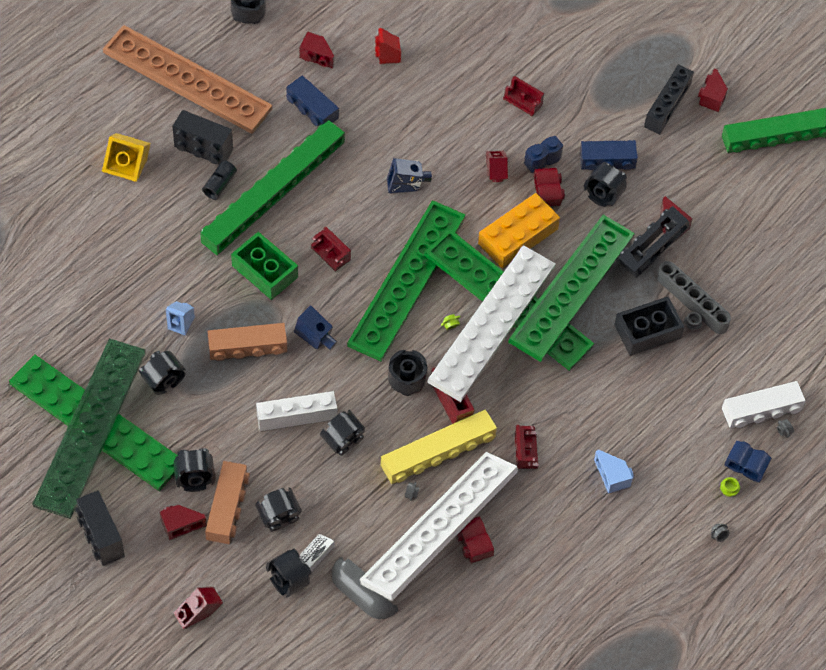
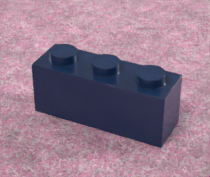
[286,75,339,126]
[579,140,638,171]

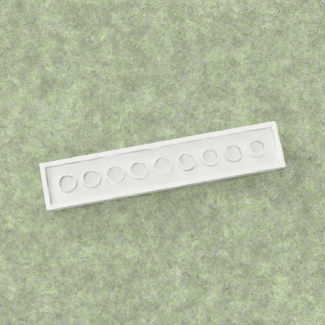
[427,245,555,402]
[360,452,518,601]

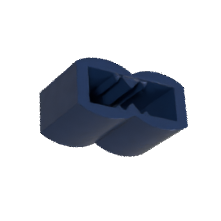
[524,136,563,173]
[724,441,772,483]

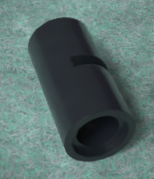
[202,160,237,200]

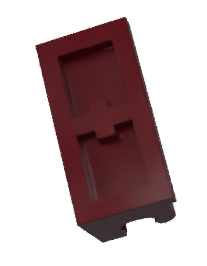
[503,76,544,117]
[311,227,351,272]
[515,425,539,469]

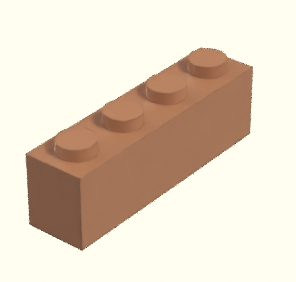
[208,323,287,361]
[205,461,250,544]

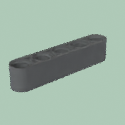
[657,261,731,334]

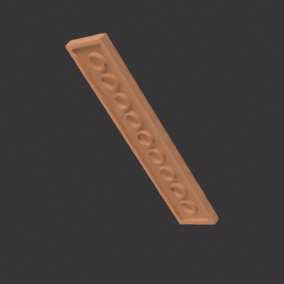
[103,25,273,134]

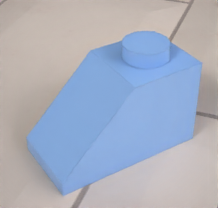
[166,301,195,335]
[594,450,634,494]

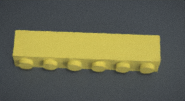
[381,409,497,484]

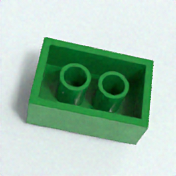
[231,231,299,300]

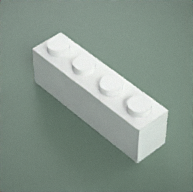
[722,381,805,428]
[256,391,337,431]

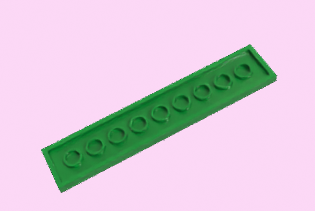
[347,200,466,362]
[508,214,635,362]
[424,229,594,371]
[9,354,177,492]

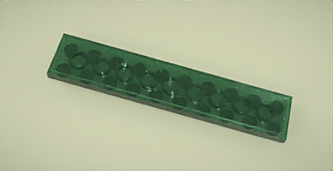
[32,338,146,519]

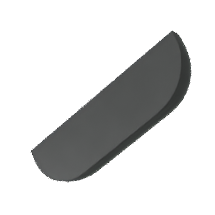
[331,557,398,619]

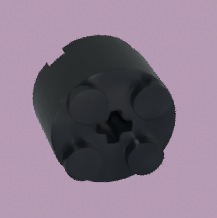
[230,0,266,24]
[584,162,627,207]
[388,350,427,396]
[139,351,186,395]
[320,409,365,456]
[173,448,216,492]
[255,487,302,532]
[266,548,312,598]

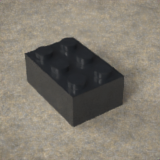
[172,109,233,165]
[614,296,685,356]
[75,490,125,566]

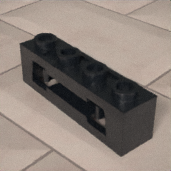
[644,64,694,135]
[619,206,690,278]

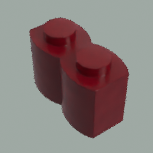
[533,168,565,207]
[456,516,494,563]

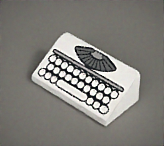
[299,534,335,572]

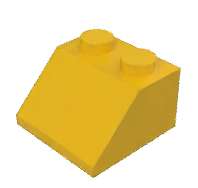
[102,133,151,182]

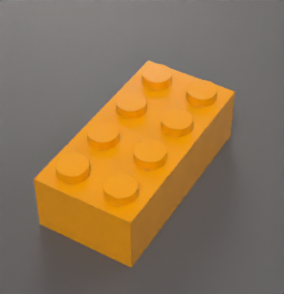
[478,193,560,269]

